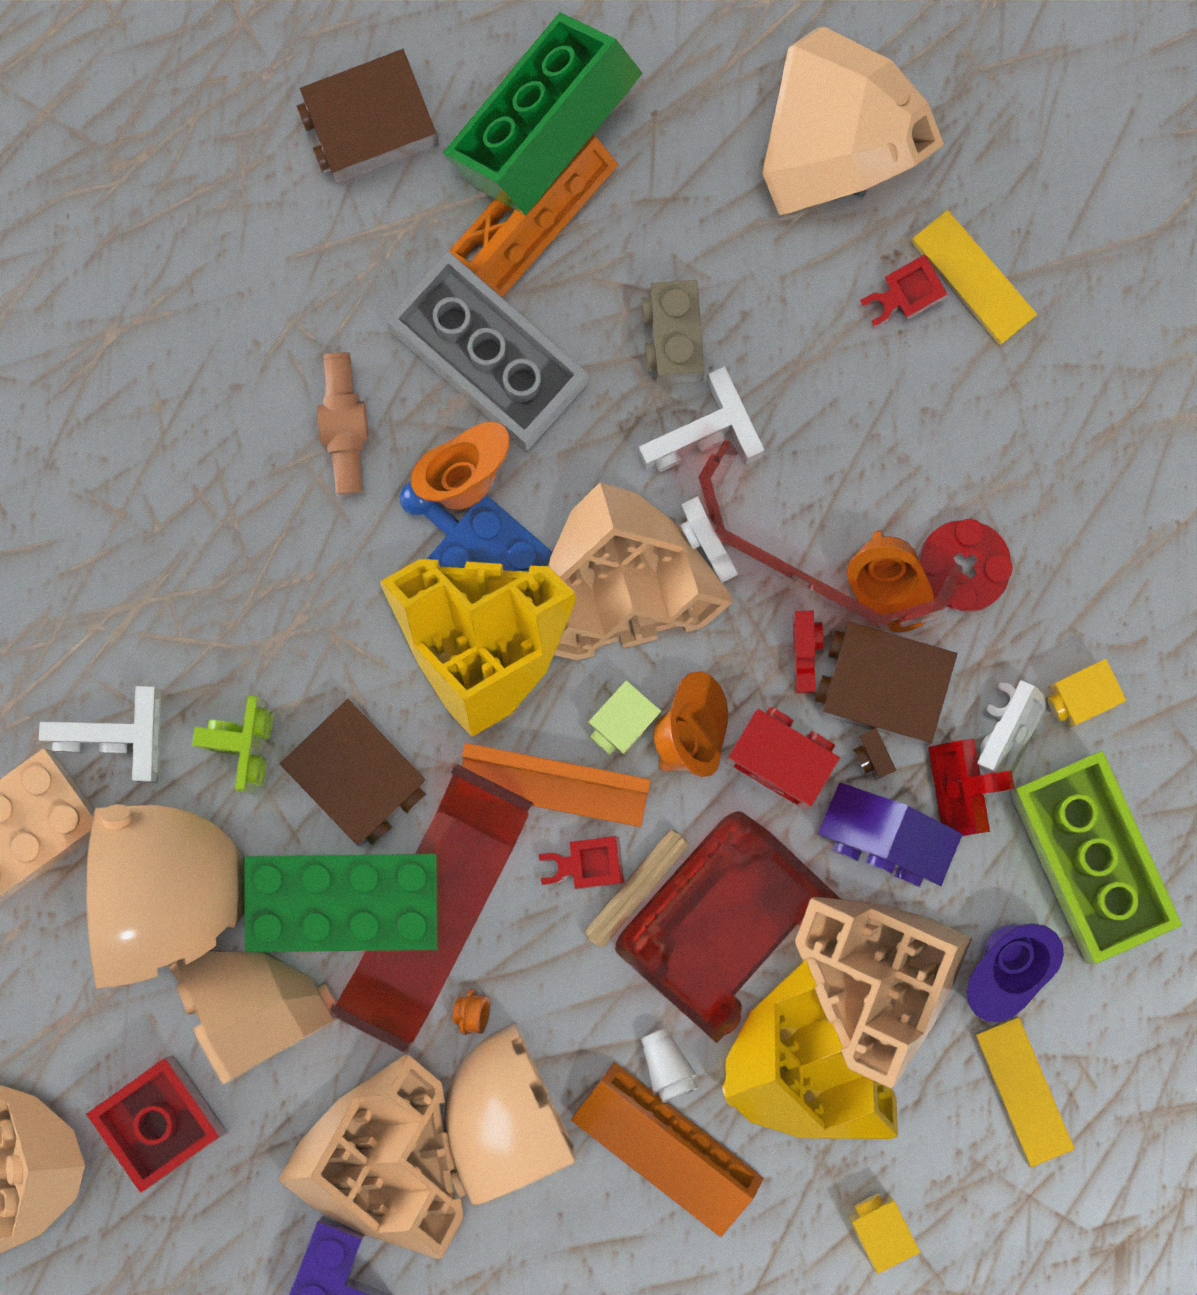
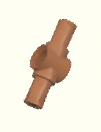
[317,352,369,495]

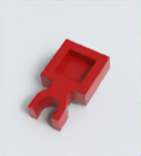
[860,254,949,329]
[792,610,823,694]
[538,836,624,890]

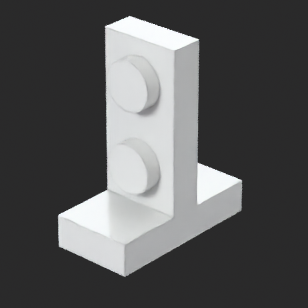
[638,366,765,472]
[39,686,161,783]

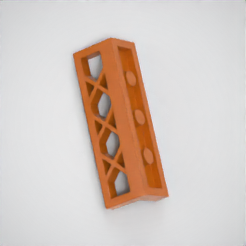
[449,135,619,298]
[457,743,651,828]

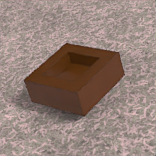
[853,728,897,781]

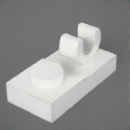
[977,680,1048,775]

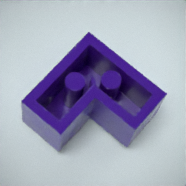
[818,782,963,888]
[289,1216,391,1295]

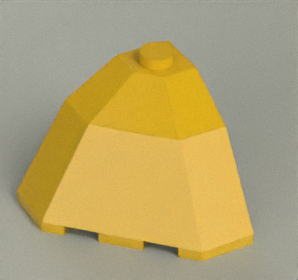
[380,559,576,737]
[722,960,898,1140]

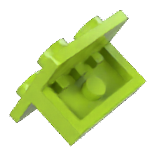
[192,695,274,795]

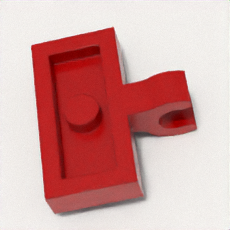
[928,738,1015,836]

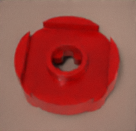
[918,519,1013,613]

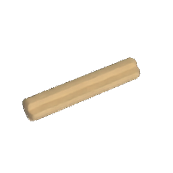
[584,830,689,948]

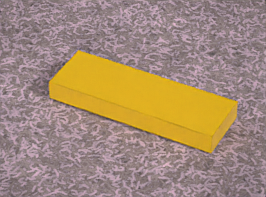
[911,209,1038,346]
[974,1016,1075,1168]

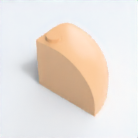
[87,804,245,989]
[445,1022,576,1206]

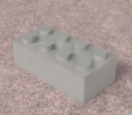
[385,250,588,452]

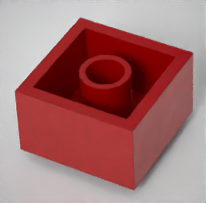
[725,706,841,810]
[86,1055,227,1193]

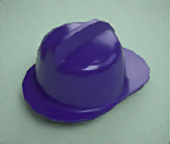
[966,923,1064,1022]

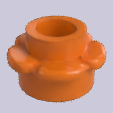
[453,989,490,1035]

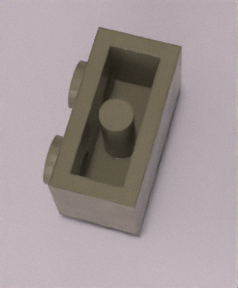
[642,280,705,385]

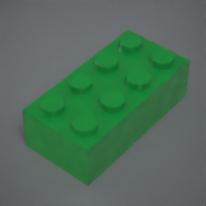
[443,12,643,216]
[244,854,439,952]

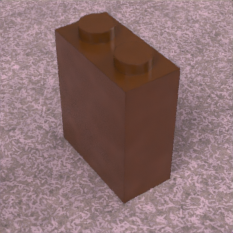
[296,49,439,184]
[815,621,958,746]
[279,698,428,847]

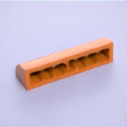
[570,1062,764,1237]

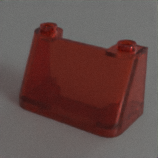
[615,811,842,1043]

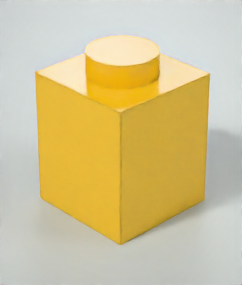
[1047,659,1127,728]
[848,1194,921,1274]

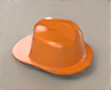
[411,422,510,510]
[846,530,935,632]
[653,671,729,777]

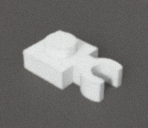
[681,496,739,583]

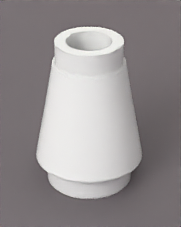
[641,1028,697,1103]

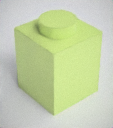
[588,680,661,756]

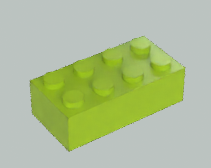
[1009,751,1183,964]

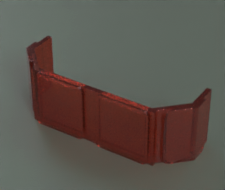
[698,439,963,631]
[329,764,534,1053]

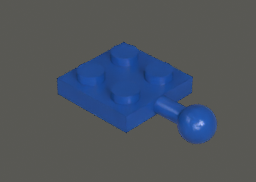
[400,481,553,572]

